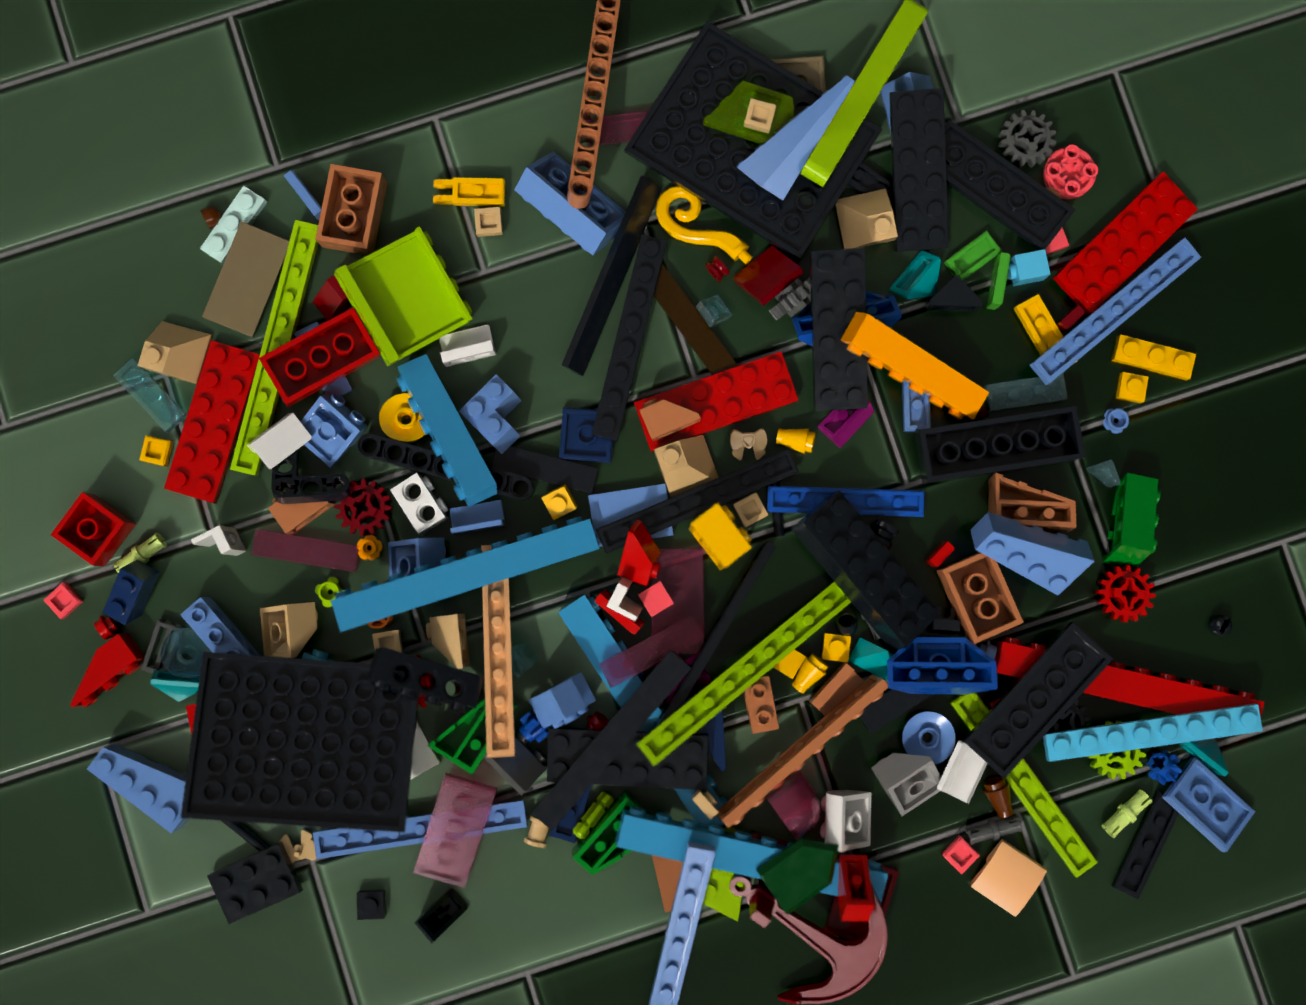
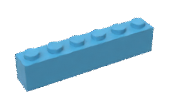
[396,354,497,507]

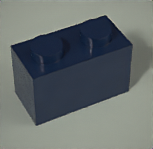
[102,560,160,625]

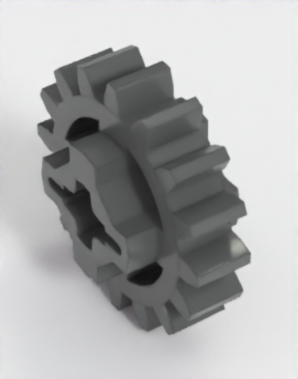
[998,110,1056,168]
[769,277,811,320]

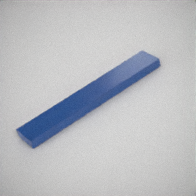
[767,486,924,517]

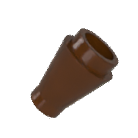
[983,776,1014,818]

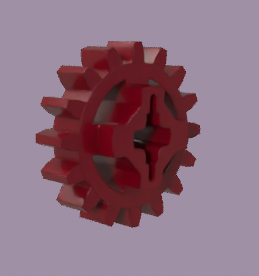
[334,479,393,536]

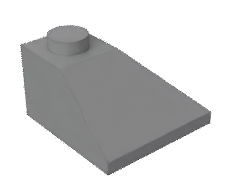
[871,753,941,816]

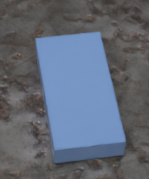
[284,170,322,221]

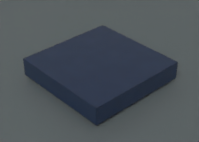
[559,407,613,463]

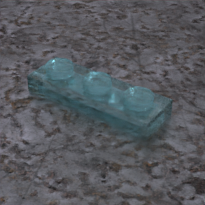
[113,358,187,433]
[984,373,1068,412]

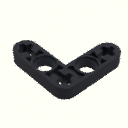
[271,449,351,504]

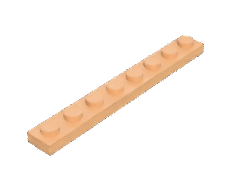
[481,545,515,758]

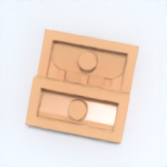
[971,839,1047,917]

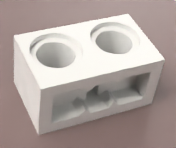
[390,473,448,535]

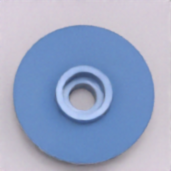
[902,711,956,764]

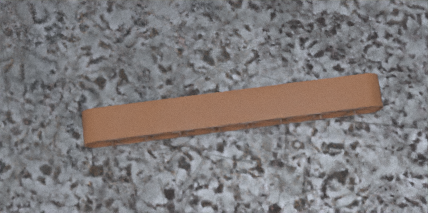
[567,0,620,209]

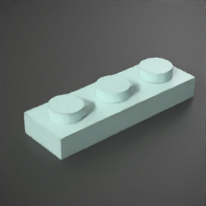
[200,186,267,264]

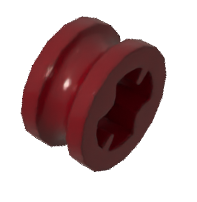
[705,256,730,282]

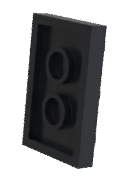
[207,841,303,924]

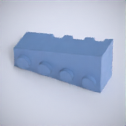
[971,512,1095,595]
[87,744,189,833]

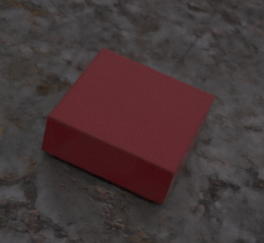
[1056,305,1085,333]

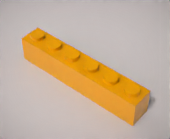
[841,312,989,420]

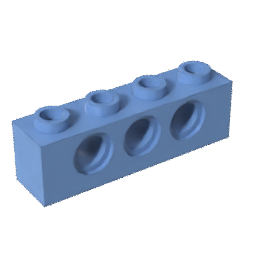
[180,597,261,656]

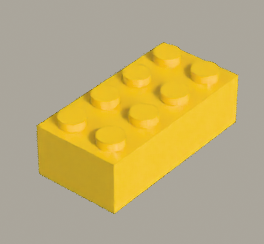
[689,503,752,570]

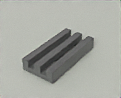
[140,619,185,674]

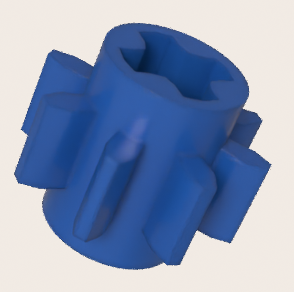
[518,710,551,743]
[1145,749,1183,785]

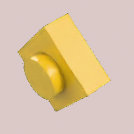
[1115,372,1149,403]
[541,484,578,521]
[821,633,851,663]

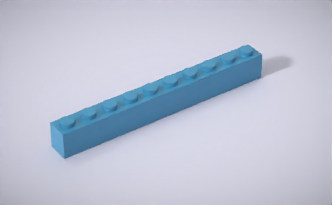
[331,516,599,632]
[558,595,728,828]
[615,807,888,903]

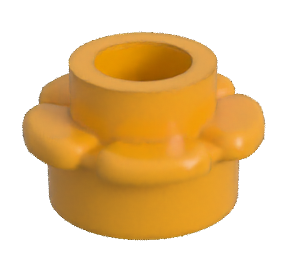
[357,535,383,561]

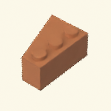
[988,472,1076,534]

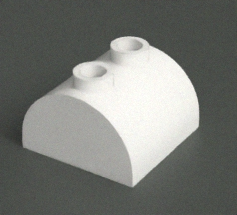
[820,790,871,852]

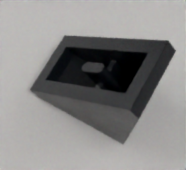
[925,275,983,311]
[414,888,468,944]

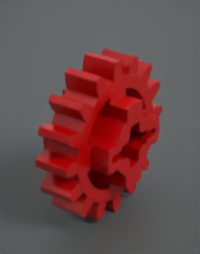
[1095,565,1156,622]

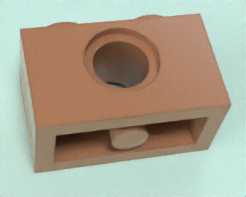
[743,674,779,734]

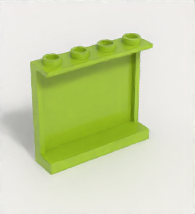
[334,226,472,367]

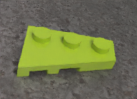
[703,825,744,921]

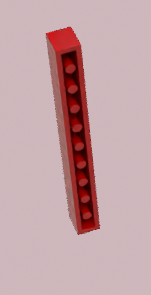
[994,637,1264,733]

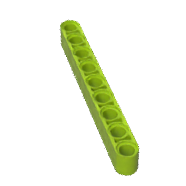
[800,0,929,187]

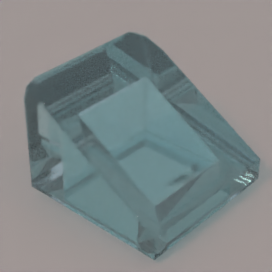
[1086,460,1121,488]

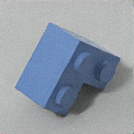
[459,375,521,454]
[529,672,596,729]

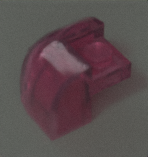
[766,771,821,840]

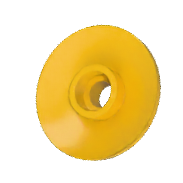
[379,393,425,443]

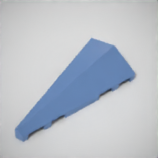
[737,75,855,200]

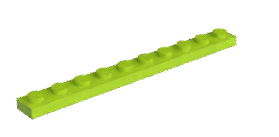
[230,220,319,476]
[637,582,851,766]

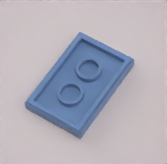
[588,484,673,547]
[1162,757,1256,852]

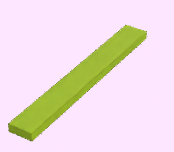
[950,693,1098,878]

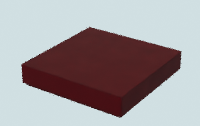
[733,246,803,306]

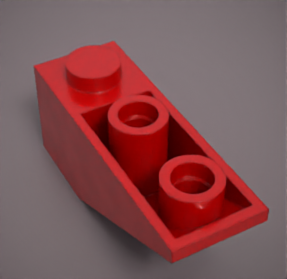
[70,633,145,708]

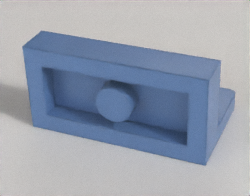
[449,500,506,535]

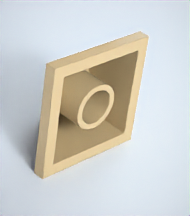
[835,189,898,249]
[137,321,213,384]
[654,435,719,498]
[260,602,318,658]
[426,614,470,669]

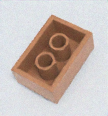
[315,164,388,256]
[936,552,1024,644]

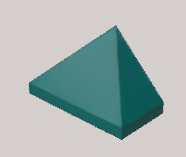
[889,250,941,300]
[848,637,894,682]
[150,670,200,702]
[1177,738,1229,777]

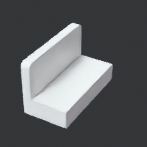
[439,325,496,367]
[247,413,312,469]
[191,525,246,556]
[607,577,644,621]
[937,740,987,804]

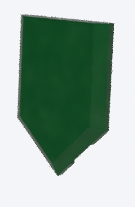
[756,838,839,915]

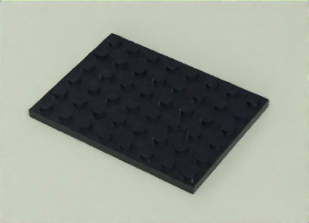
[624,21,882,261]
[180,652,421,832]

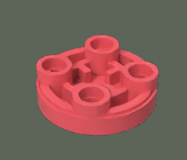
[1043,145,1098,199]

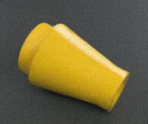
[776,429,816,454]
[791,653,829,694]

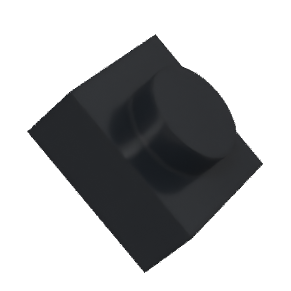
[357,890,386,920]

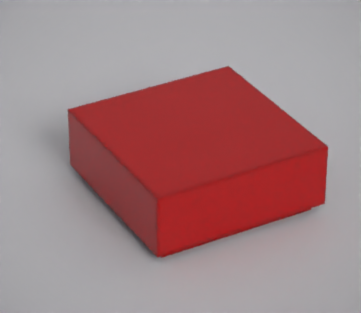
[925,541,955,567]

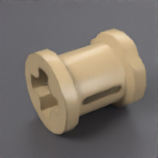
[523,815,549,848]

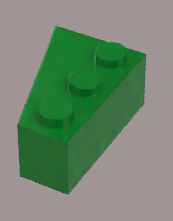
[1102,473,1161,570]
[427,699,519,775]
[572,790,652,876]

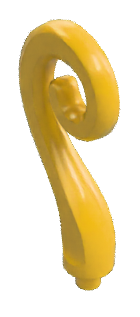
[656,185,753,264]

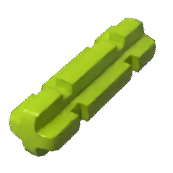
[572,791,614,840]

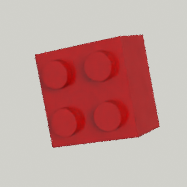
[51,492,136,566]

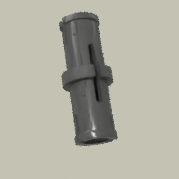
[965,814,1022,845]

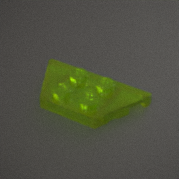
[703,81,794,145]

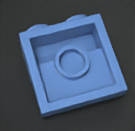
[301,392,368,468]

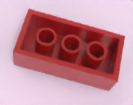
[259,308,380,407]

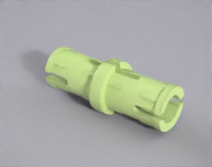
[113,533,167,573]
[1101,789,1152,838]

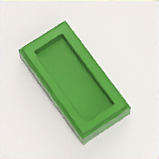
[944,231,1002,280]
[986,252,1011,310]

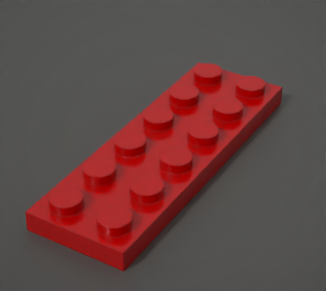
[1053,171,1198,316]
[164,340,260,504]
[634,351,798,452]

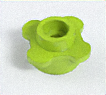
[315,577,343,608]

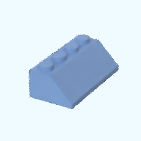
[514,151,626,255]

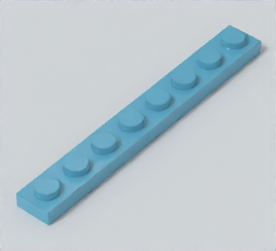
[1043,704,1263,762]

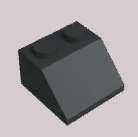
[483,730,547,796]

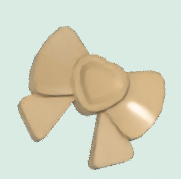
[730,428,767,461]
[279,829,316,864]

